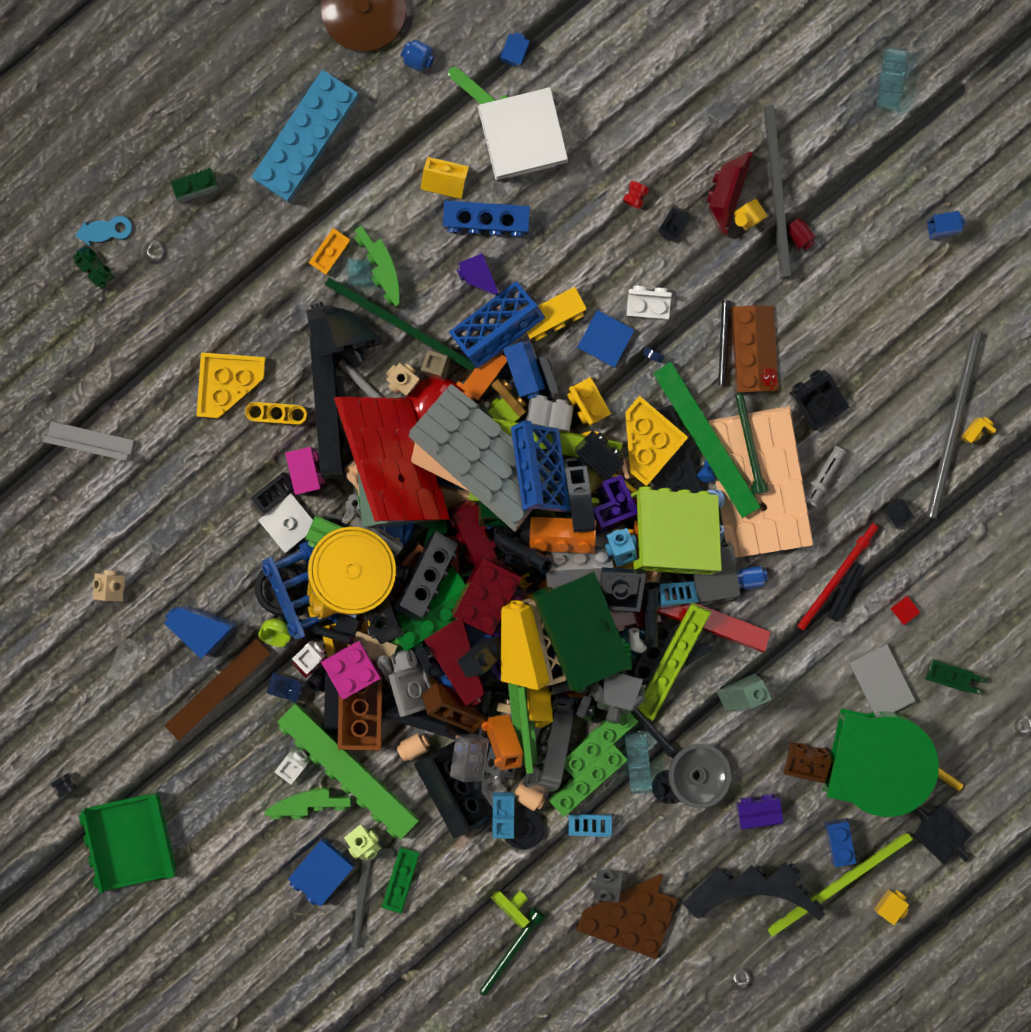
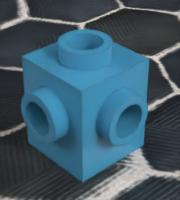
[605,528,638,567]

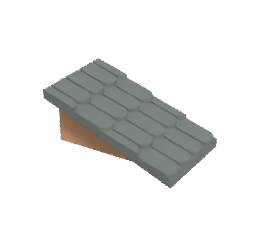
[409,384,555,531]

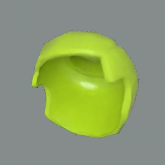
[258,618,292,647]

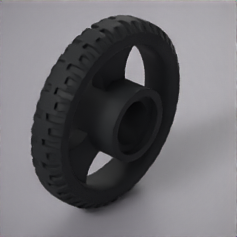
[255,561,309,616]

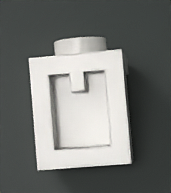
[275,746,311,785]

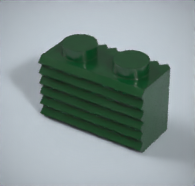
[171,167,220,203]

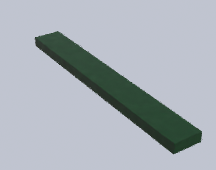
[324,278,475,373]

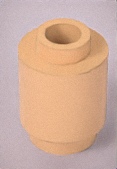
[397,733,430,761]
[514,782,546,811]

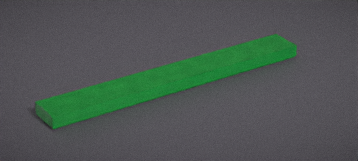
[653,362,761,518]

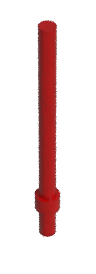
[797,523,879,631]

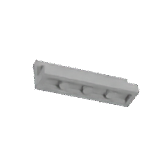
[43,421,135,461]

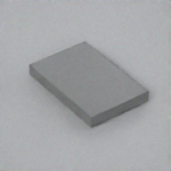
[848,644,915,717]

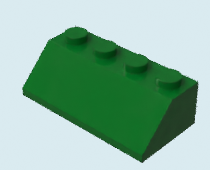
[393,565,465,652]

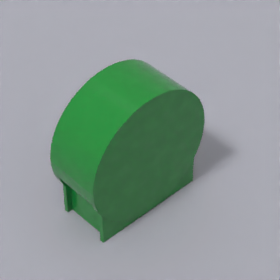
[822,708,939,817]

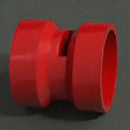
[622,181,650,209]

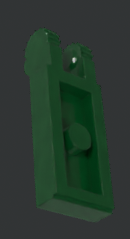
[925,659,988,696]

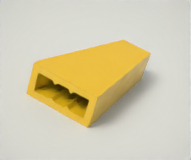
[501,600,549,690]

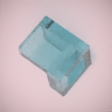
[347,258,371,286]

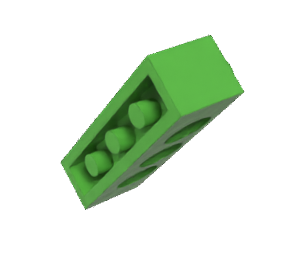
[564,713,638,779]
[549,744,627,817]

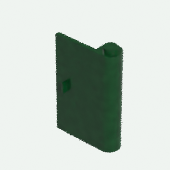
[532,571,632,692]

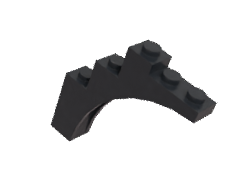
[682,862,826,921]

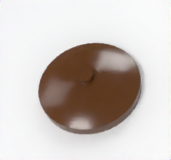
[321,0,407,53]

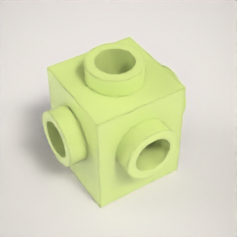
[344,824,381,861]

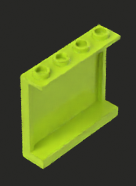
[631,487,722,575]

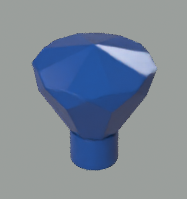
[696,460,716,483]

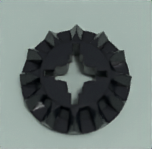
[652,770,679,804]

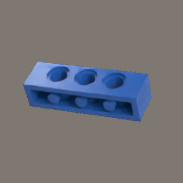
[443,200,530,237]

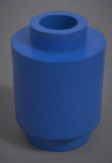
[737,566,768,590]

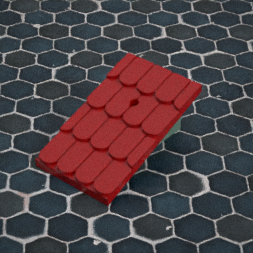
[334,397,450,527]

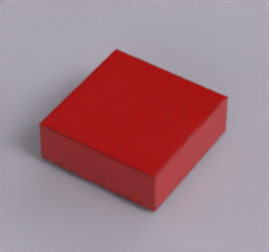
[890,595,920,625]

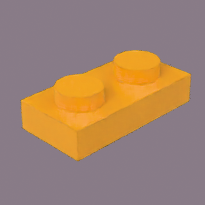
[309,228,351,276]

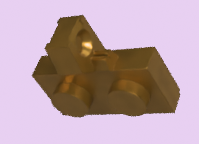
[492,378,527,417]

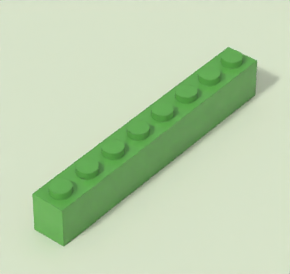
[277,702,419,839]

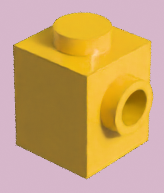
[874,889,909,925]

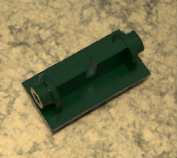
[73,246,116,289]

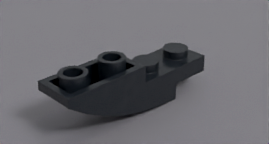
[563,457,596,533]

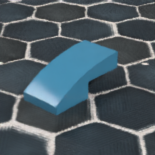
[493,792,514,839]

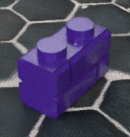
[736,793,783,830]

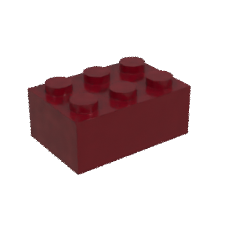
[452,555,522,636]

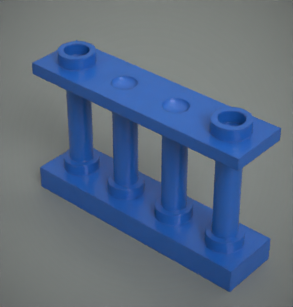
[262,541,340,639]

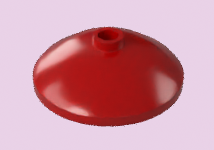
[407,377,463,422]

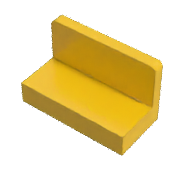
[420,157,469,199]
[526,686,553,728]

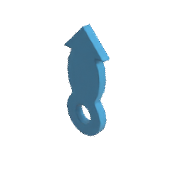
[75,216,132,246]

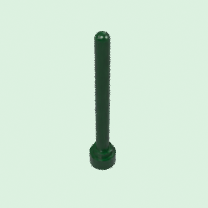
[735,392,770,495]
[479,908,546,996]

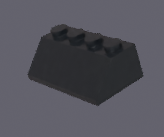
[414,740,493,839]

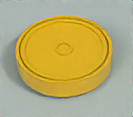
[308,527,396,615]

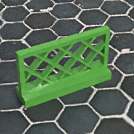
[508,683,538,774]

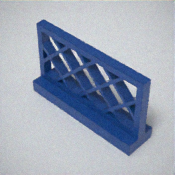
[449,281,545,369]
[511,420,571,513]

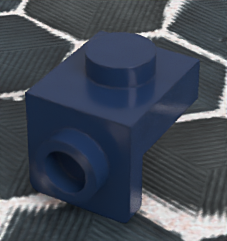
[266,672,303,703]

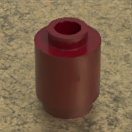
[786,218,816,251]

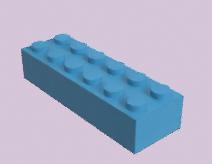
[251,70,360,204]

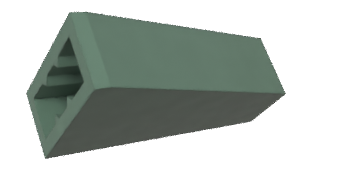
[716,673,772,711]

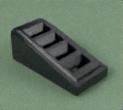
[250,472,294,516]

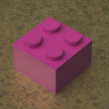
[285,447,326,495]
[321,639,382,700]

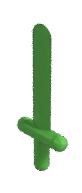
[448,67,508,104]

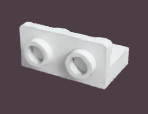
[626,286,672,320]

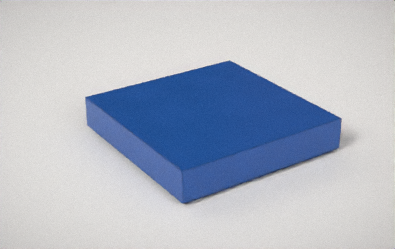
[577,310,634,368]

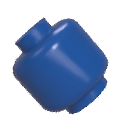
[401,40,434,72]

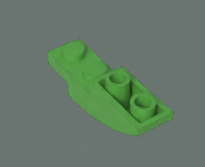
[354,226,400,308]
[265,787,352,819]

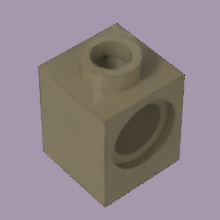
[421,350,451,381]

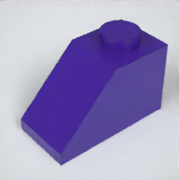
[456,253,499,296]

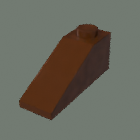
[422,682,488,733]

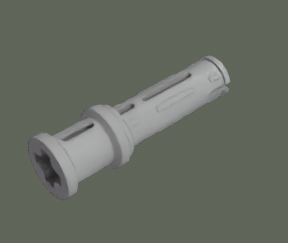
[805,446,847,509]
[342,506,403,555]

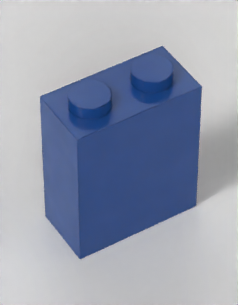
[288,837,355,907]

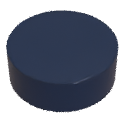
[643,347,665,363]

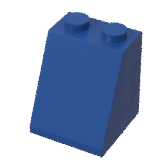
[164,605,236,659]

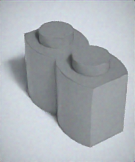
[526,395,574,432]

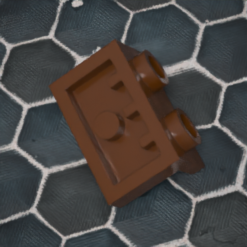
[783,742,831,783]

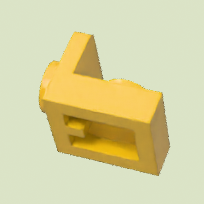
[961,417,997,443]

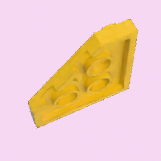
[197,353,266,418]
[625,396,688,486]

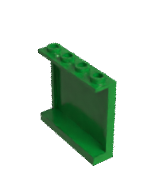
[79,791,177,894]

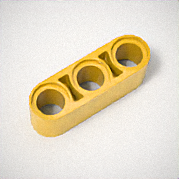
[245,402,309,425]

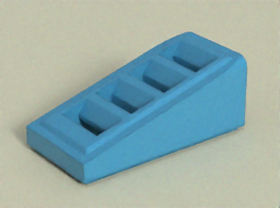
[658,581,699,608]
[569,814,612,837]

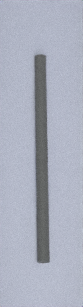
[927,330,983,519]

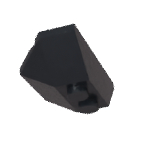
[382,705,465,743]

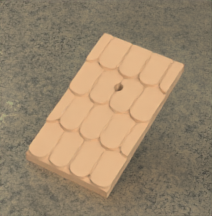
[708,406,813,558]

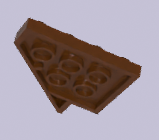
[576,873,678,959]

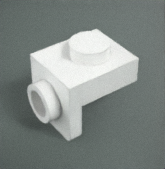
[292,640,326,674]

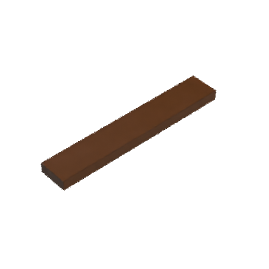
[164,638,271,741]

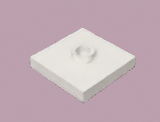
[258,493,313,553]

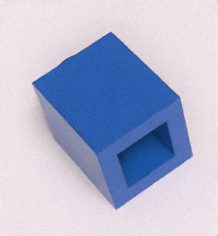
[500,33,529,69]

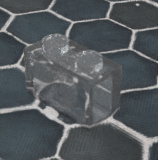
[450,734,489,782]

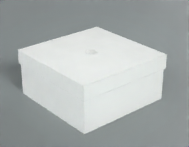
[478,87,568,180]

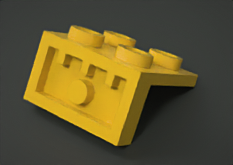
[567,377,611,426]

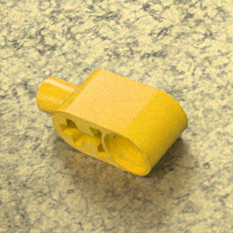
[734,199,768,231]

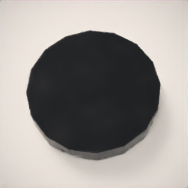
[505,807,544,850]

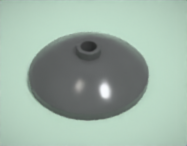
[669,744,731,808]

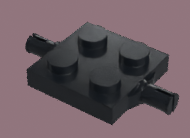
[912,804,973,865]

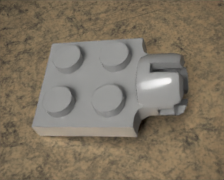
[388,649,432,717]

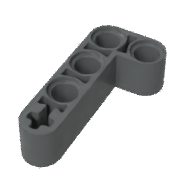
[524,709,573,793]

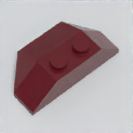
[706,151,753,237]

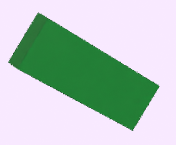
[381,846,420,914]

